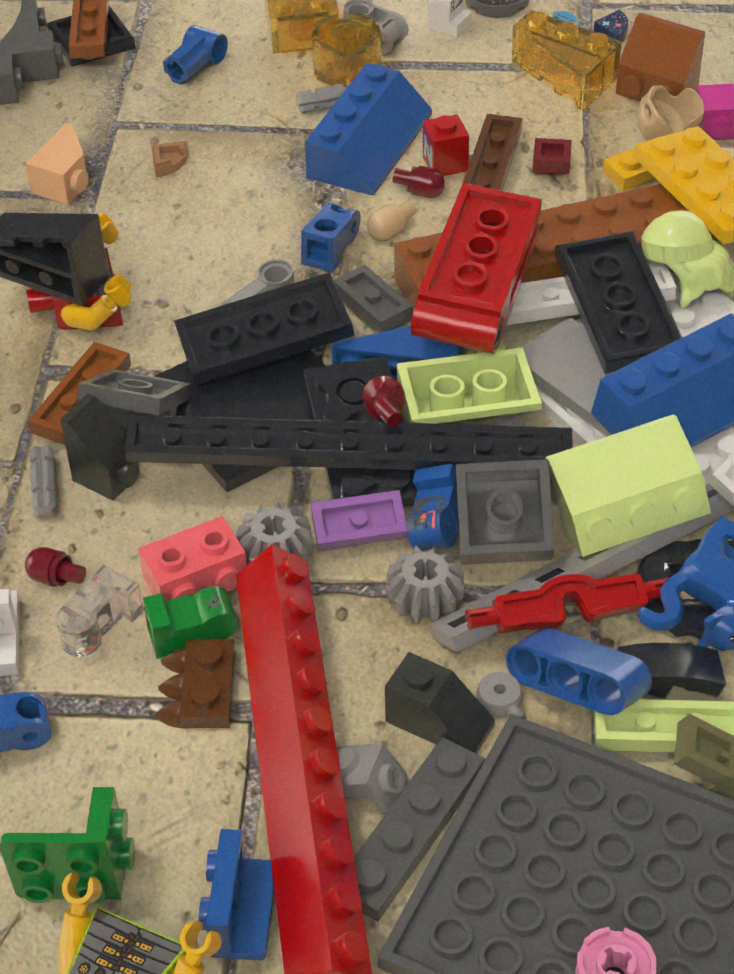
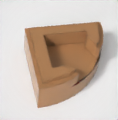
[151,141,189,177]

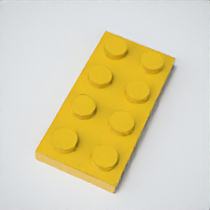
[633,126,734,245]

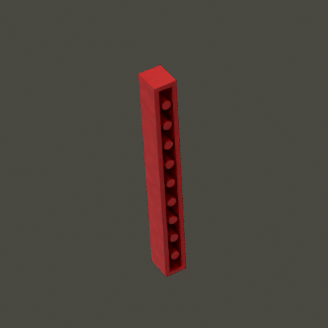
[236,544,372,974]

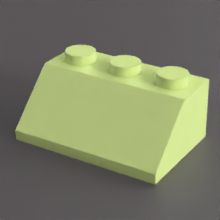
[397,348,542,424]
[546,414,711,557]

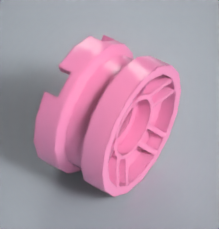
[575,926,656,974]

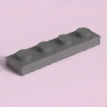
[354,737,485,922]

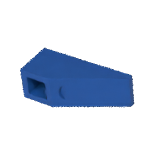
[331,326,463,380]

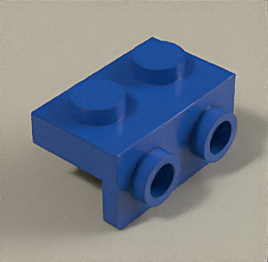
[198,829,274,961]

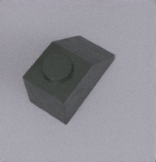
[60,393,140,501]
[385,652,495,754]

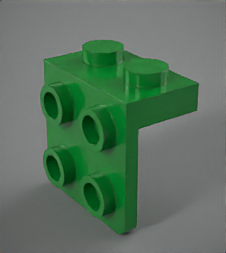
[0,787,135,903]

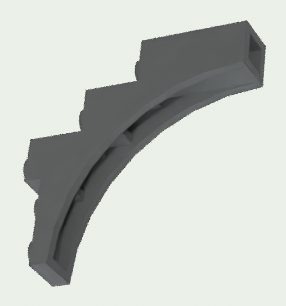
[0,0,64,105]

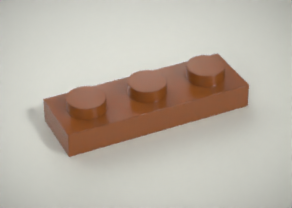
[69,0,110,60]
[28,342,131,445]

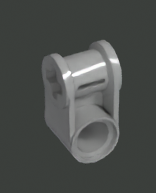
[343,0,409,55]

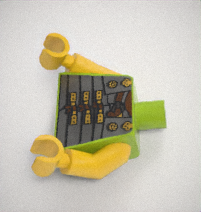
[59,872,222,974]

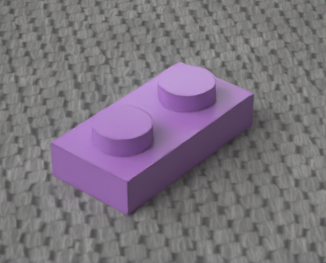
[311,490,407,551]

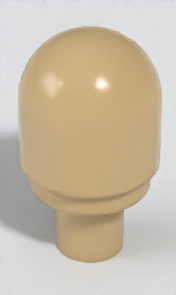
[367,201,416,241]

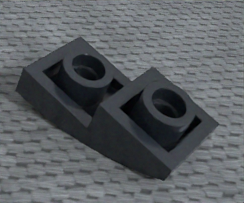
[617,643,726,699]

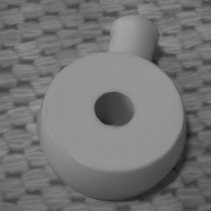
[476,672,527,719]

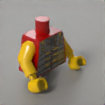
[26,213,131,331]

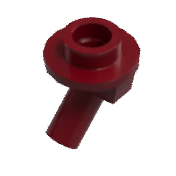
[362,376,406,427]

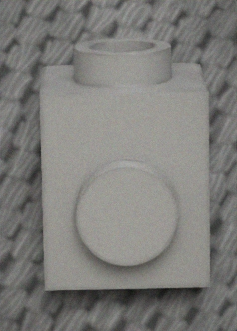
[336,743,407,814]

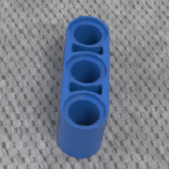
[506,628,652,716]

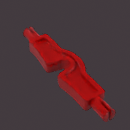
[465,573,669,634]

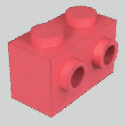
[138,516,247,601]

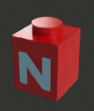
[423,114,469,176]

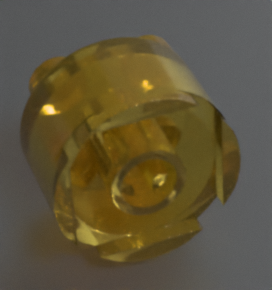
[312,13,382,87]

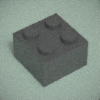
[456,459,554,565]

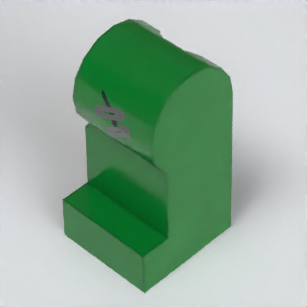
[143,586,239,659]

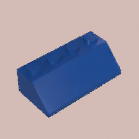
[305,63,432,196]
[591,313,734,448]

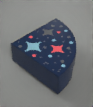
[594,10,628,46]

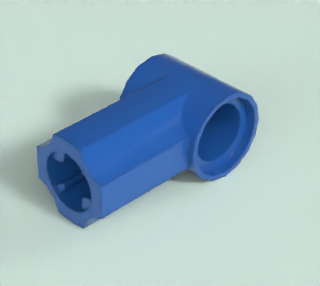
[163,25,228,85]

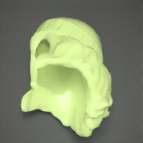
[641,210,734,308]

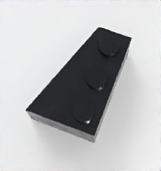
[0,213,109,306]

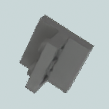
[77,369,190,433]

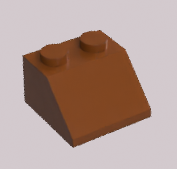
[616,12,706,101]

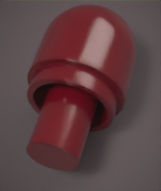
[392,165,445,198]
[24,547,86,587]

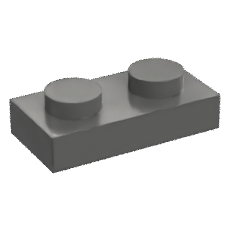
[334,265,413,333]

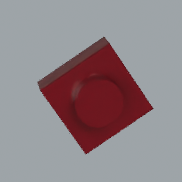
[532,138,572,175]

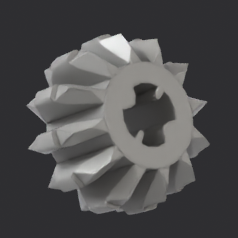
[236,502,314,565]
[386,546,464,624]

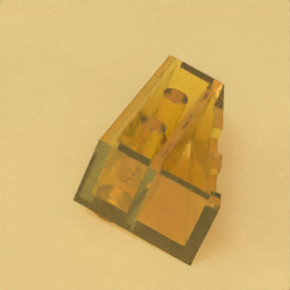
[511,10,622,112]

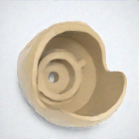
[637,85,704,141]

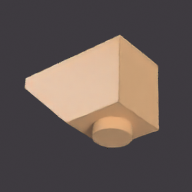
[25,123,88,205]

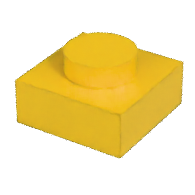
[603,148,654,191]

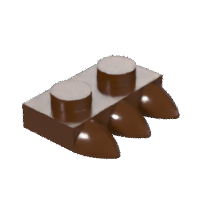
[155,639,236,728]

